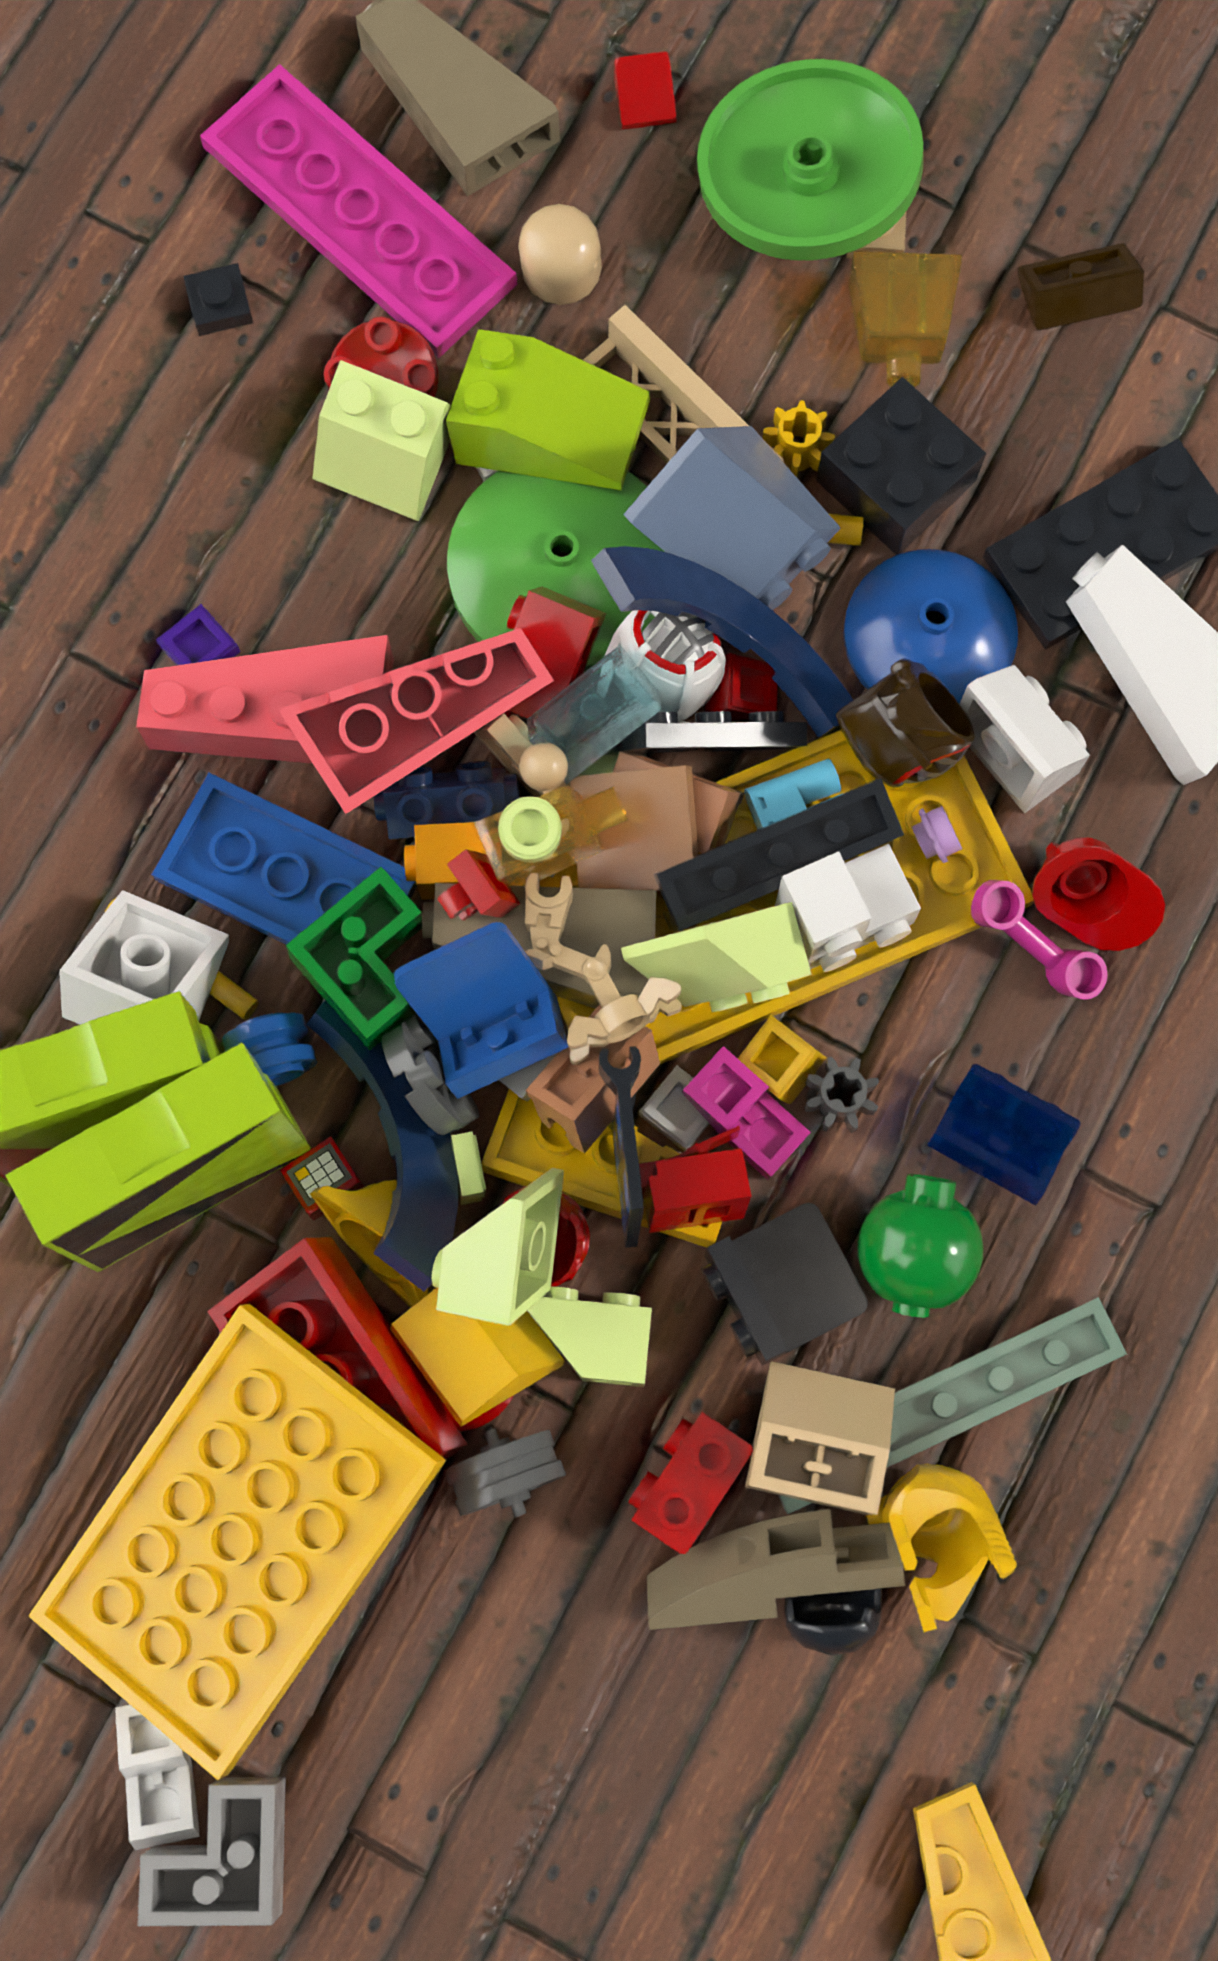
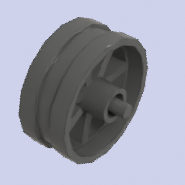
[444,1428,566,1518]

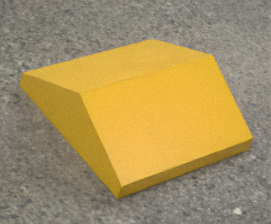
[390,1287,565,1426]

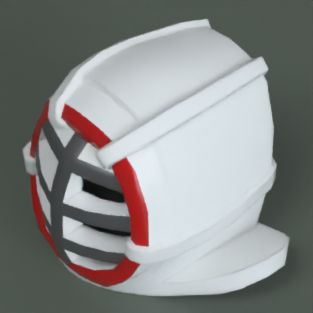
[596,610,726,723]

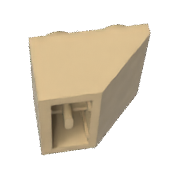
[745,1361,895,1516]

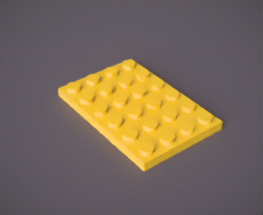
[28,1304,446,1780]

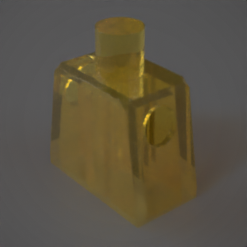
[848,252,962,387]
[474,785,628,886]

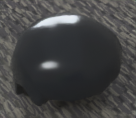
[784,1588,882,1656]

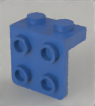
[394,922,568,1099]

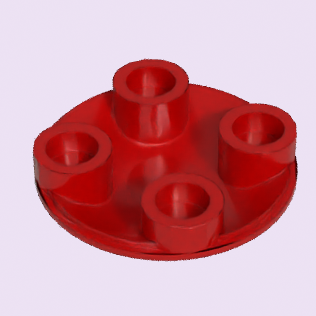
[324,316,439,397]

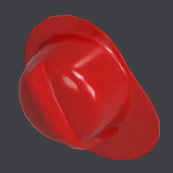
[1032,837,1166,951]

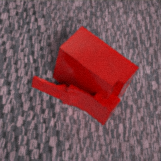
[639,1125,752,1233]

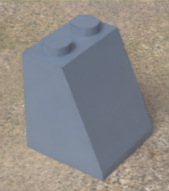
[623,426,841,610]

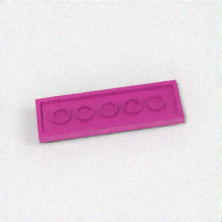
[200,64,517,359]

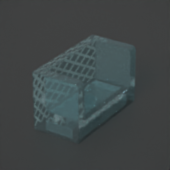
[527,645,662,784]

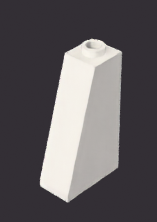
[1066,545,1218,785]

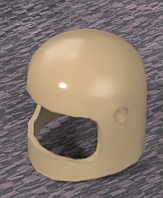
[518,204,602,305]

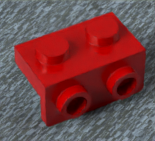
[628,1412,753,1554]

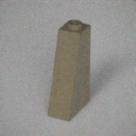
[356,0,560,196]
[422,883,656,1023]

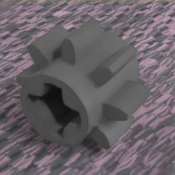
[804,1056,879,1133]

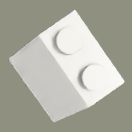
[960,665,1090,814]
[59,890,229,1025]

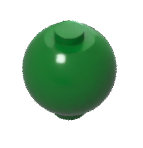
[858,1173,984,1318]

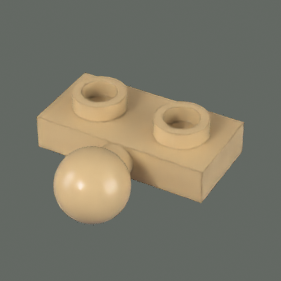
[474,713,573,818]

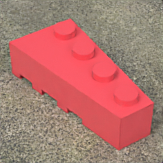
[278,628,554,814]
[136,635,394,764]

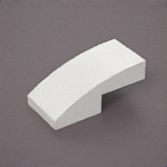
[115,1705,199,1850]

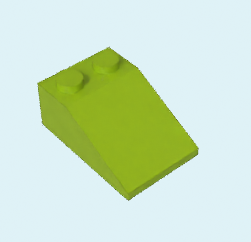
[446,329,650,490]

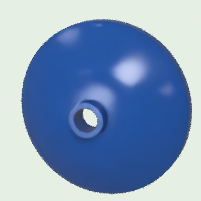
[843,549,1018,704]

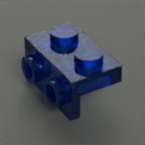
[927,1064,1081,1206]

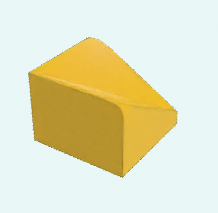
[737,1015,827,1104]

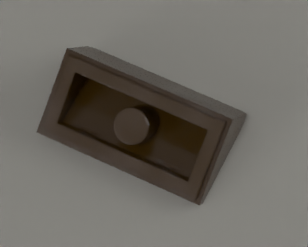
[1017,243,1144,330]

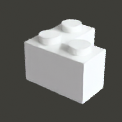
[775,844,921,972]

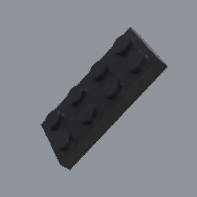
[983,438,1218,650]

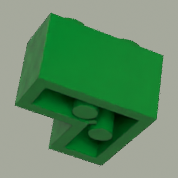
[286,867,422,1051]

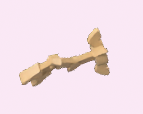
[525,873,682,1065]

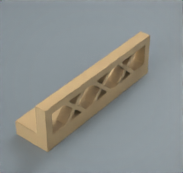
[583,305,784,464]

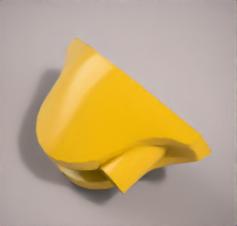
[310,1180,428,1308]

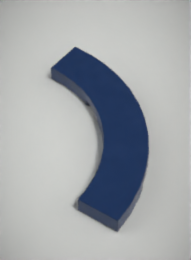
[591,546,853,738]
[306,1000,458,1292]

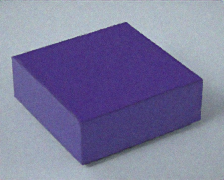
[156,604,241,666]

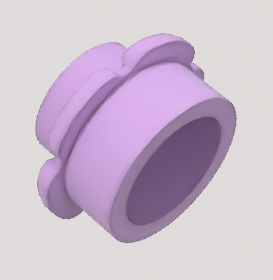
[912,806,962,863]

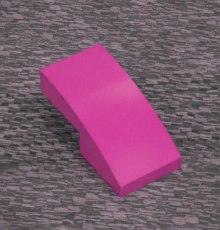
[682,1046,811,1180]

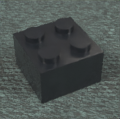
[816,376,986,555]

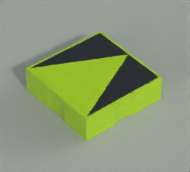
[5,1043,311,1272]

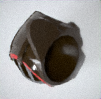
[835,658,975,788]

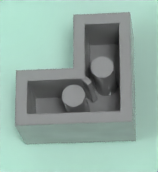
[138,1777,286,1926]

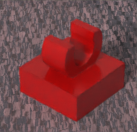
[437,849,520,921]

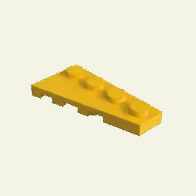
[481,1089,722,1248]
[913,1782,1051,1961]

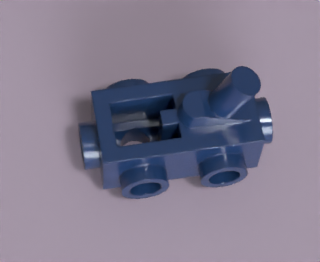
[373,761,520,867]

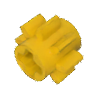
[762,401,835,477]

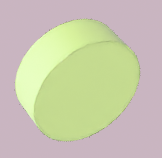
[498,797,562,863]

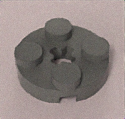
[382,1013,480,1135]

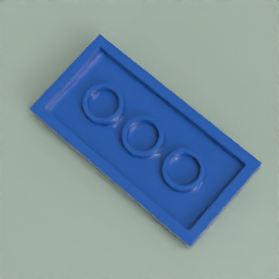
[151,772,417,944]

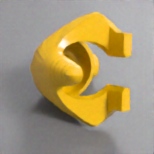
[866,1464,1017,1632]

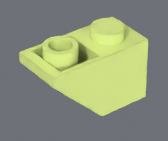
[527,1286,652,1387]

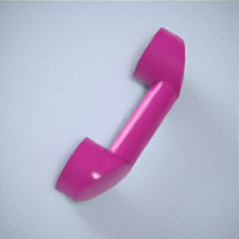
[971,880,1107,1000]

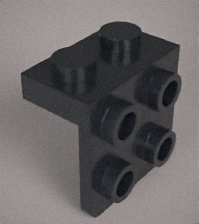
[701,1203,868,1366]

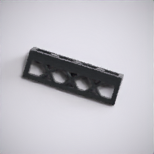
[653,778,904,931]

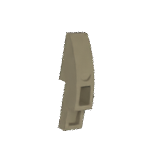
[647,1509,905,1630]

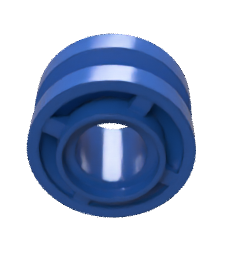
[221,1013,317,1086]

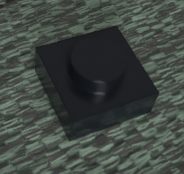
[183,263,254,336]

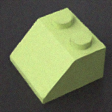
[312,360,451,522]
[621,902,812,1012]
[432,1168,564,1326]

